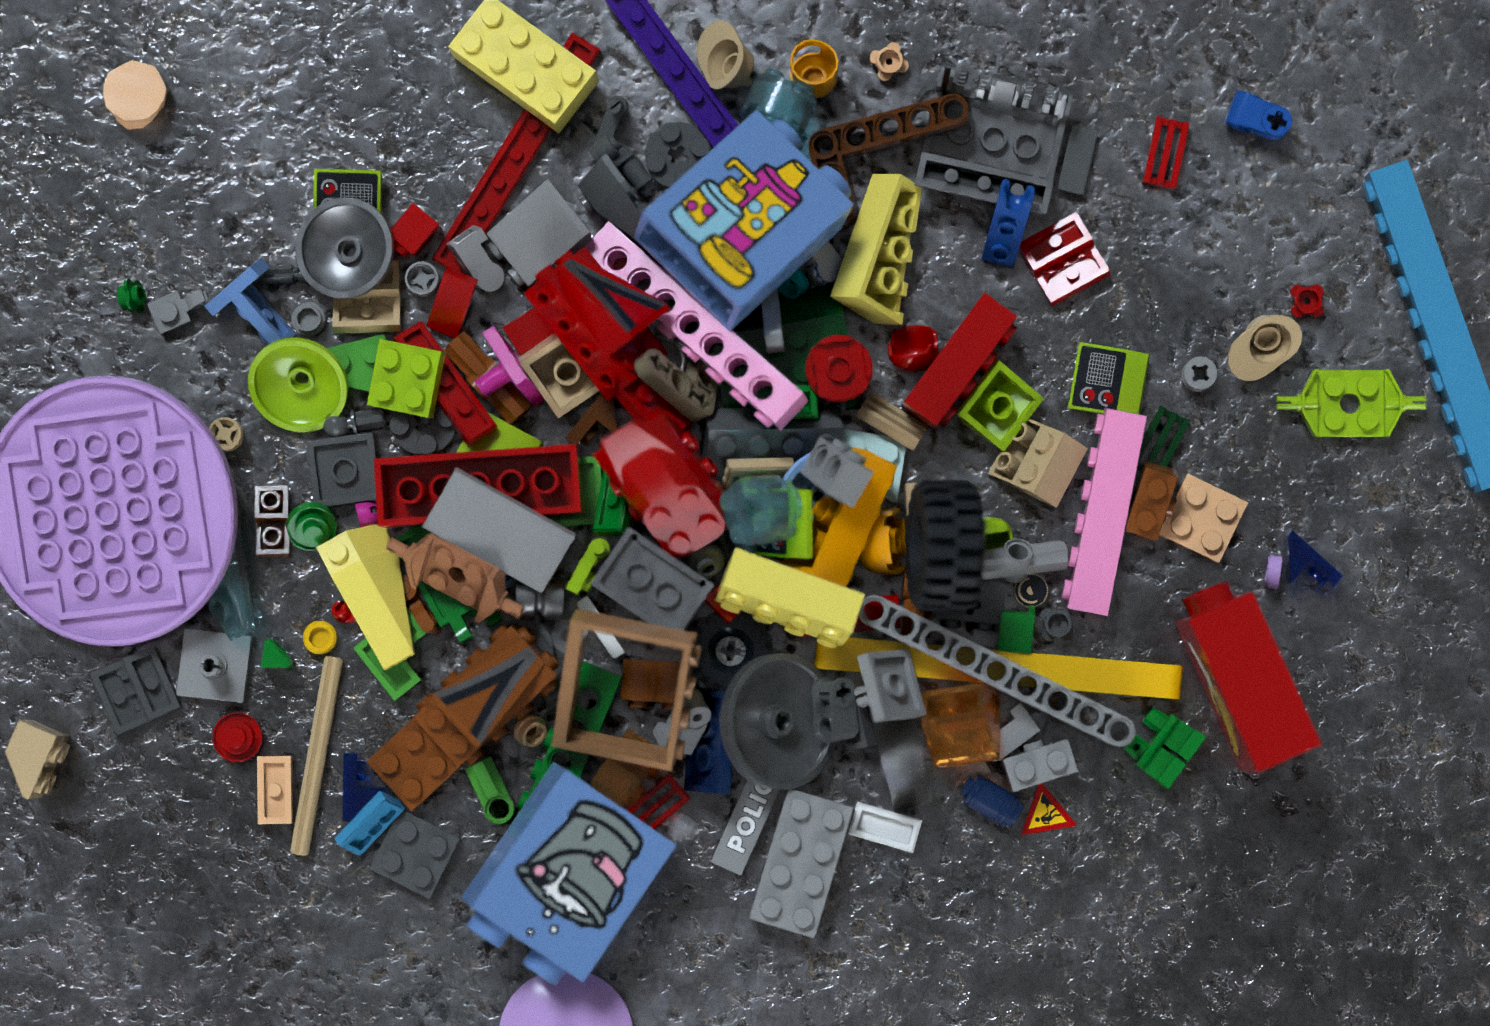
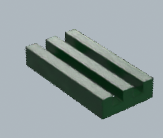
[1137,405,1190,472]

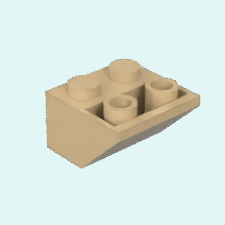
[988,419,1088,508]
[5,720,70,799]

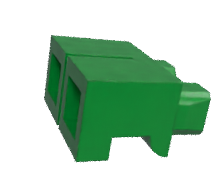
[1123,708,1206,789]

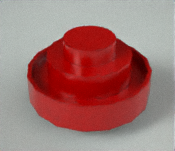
[212,712,263,762]

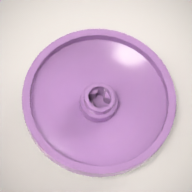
[499,972,633,1026]

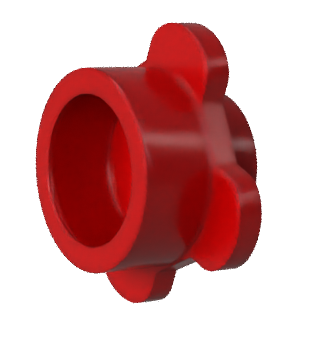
[1290,284,1324,318]

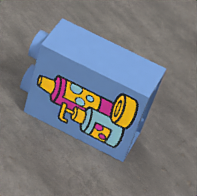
[633,110,854,332]

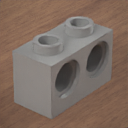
[800,437,874,508]

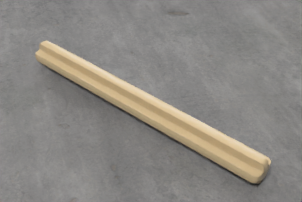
[290,656,343,856]

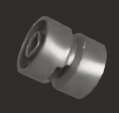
[512,577,564,620]

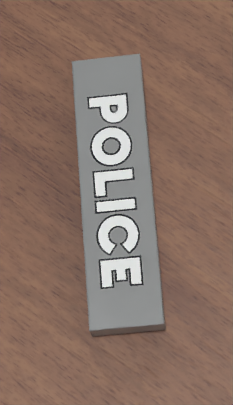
[710,780,780,876]

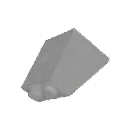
[486,179,592,288]

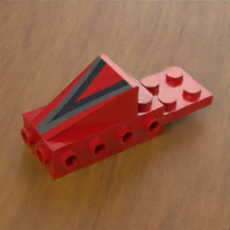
[524,247,692,429]

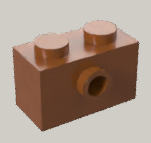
[1125,460,1178,541]

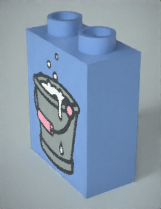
[461,762,676,986]

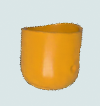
[790,39,839,99]

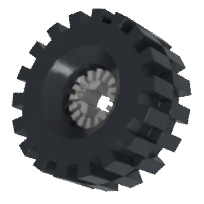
[692,611,773,691]

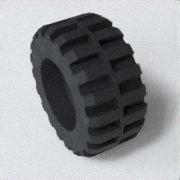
[905,480,985,611]

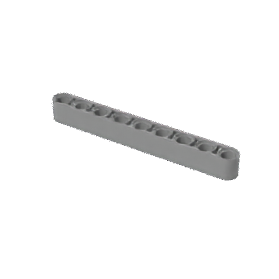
[858,595,1135,747]

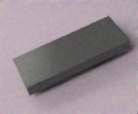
[1057,124,1098,196]

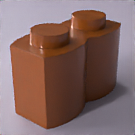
[621,659,681,710]

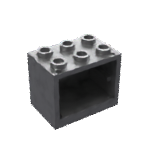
[590,527,715,630]

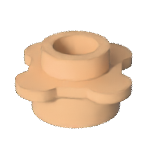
[870,42,909,81]

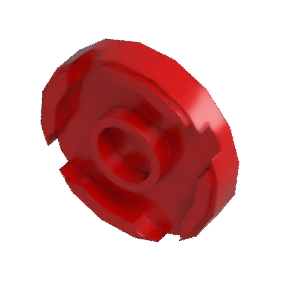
[805,335,873,403]

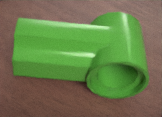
[465,756,516,824]

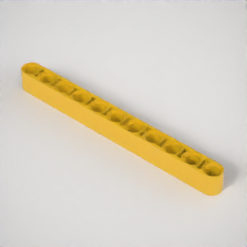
[814,637,1183,700]

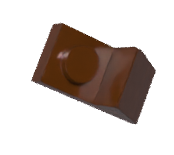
[565,393,618,446]

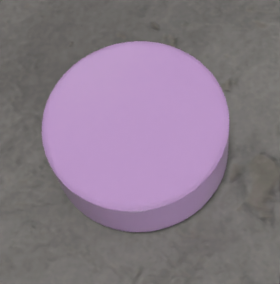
[1264,555,1282,590]

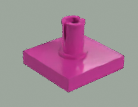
[474,326,545,407]

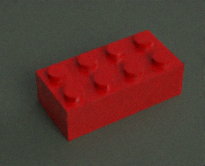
[901,292,1018,431]

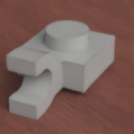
[147,289,210,335]

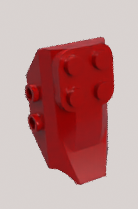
[592,412,736,558]

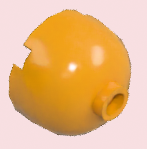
[858,507,906,575]

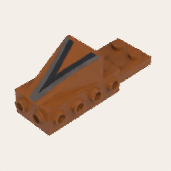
[366,624,562,812]

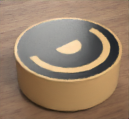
[1013,574,1048,607]

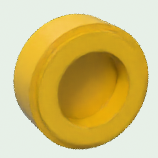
[303,621,338,654]

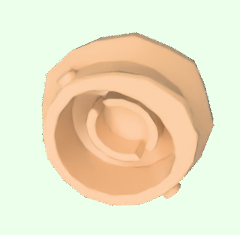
[103,60,168,130]

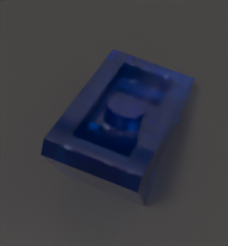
[1284,530,1343,587]
[342,753,386,821]

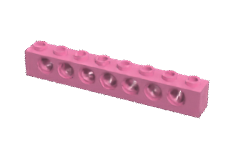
[585,221,808,431]

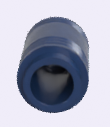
[960,774,1024,827]

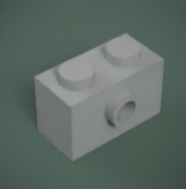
[1001,739,1078,792]

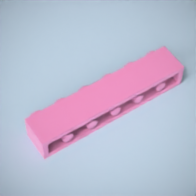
[1061,408,1147,616]

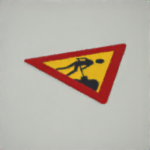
[1021,783,1076,835]

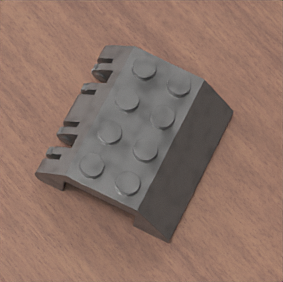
[914,62,1074,215]

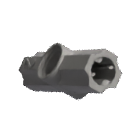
[983,538,1069,583]

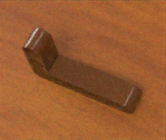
[808,94,972,227]

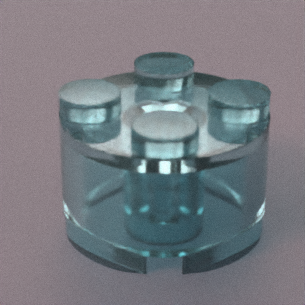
[740,68,817,139]
[720,475,802,546]

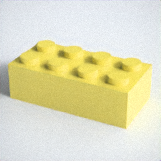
[448,0,599,133]
[714,548,865,648]

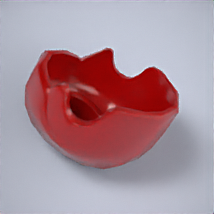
[887,325,939,372]

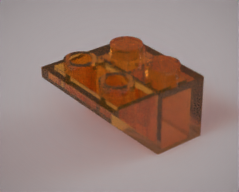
[921,682,1000,769]

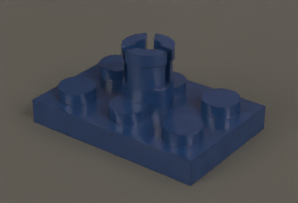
[684,690,733,795]

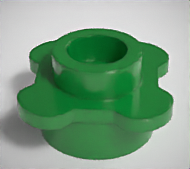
[117,279,146,313]

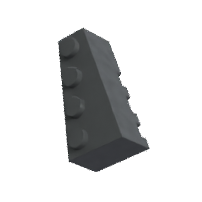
[701,406,843,484]

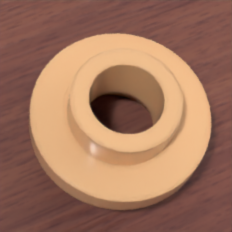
[514,714,547,747]

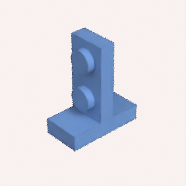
[204,257,296,345]

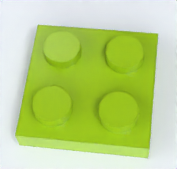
[367,339,446,418]

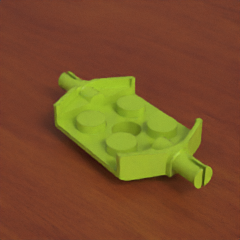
[1276,369,1426,437]

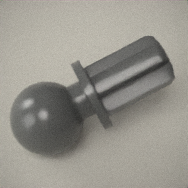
[323,408,386,438]

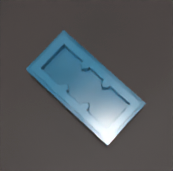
[334,791,405,856]

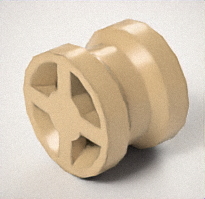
[209,417,244,452]

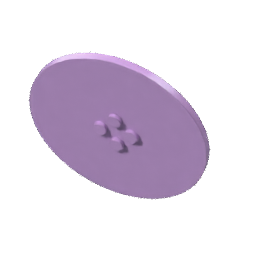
[0,376,238,646]

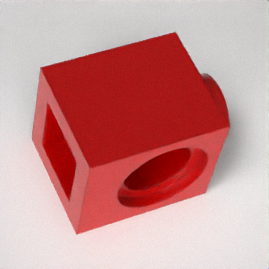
[391,203,441,258]

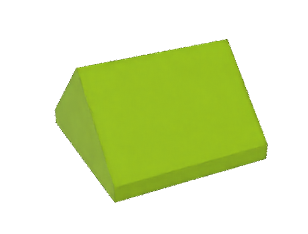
[956,359,1044,452]

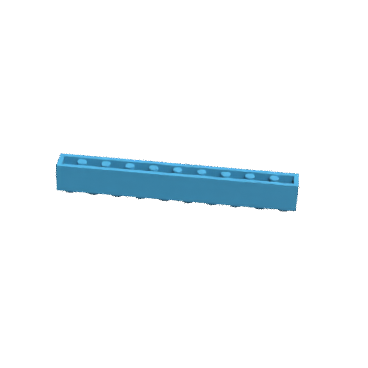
[1362,159,1490,492]

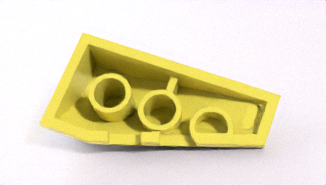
[316,523,415,671]

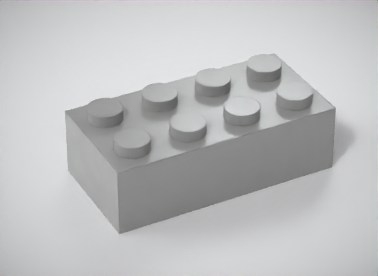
[749,789,854,938]

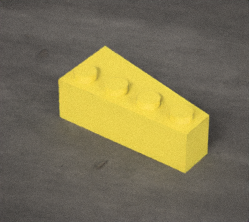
[830,174,922,325]

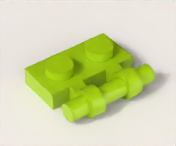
[566,538,611,596]

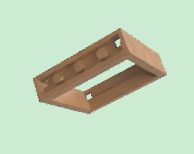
[551,609,701,771]

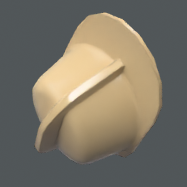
[696,20,754,90]
[1228,315,1302,381]

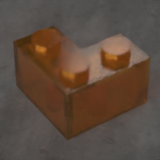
[589,728,658,808]

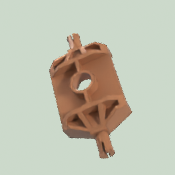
[386,533,525,623]

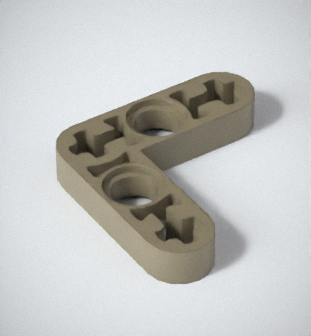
[634,346,718,422]

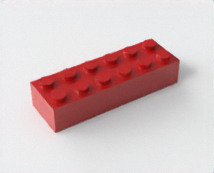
[374,444,585,528]

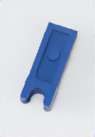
[981,179,1035,268]

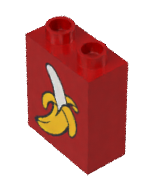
[1174,581,1322,773]

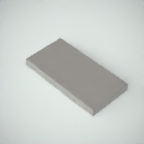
[423,467,576,593]

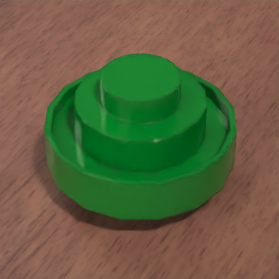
[286,502,337,551]

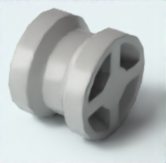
[1181,356,1217,392]

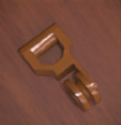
[402,575,441,636]

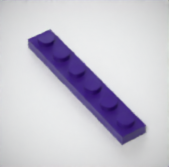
[604,0,739,148]

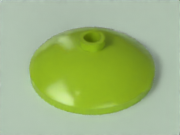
[248,337,348,432]

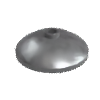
[295,198,394,299]

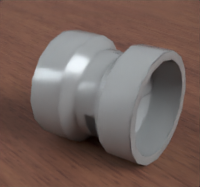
[405,261,441,298]

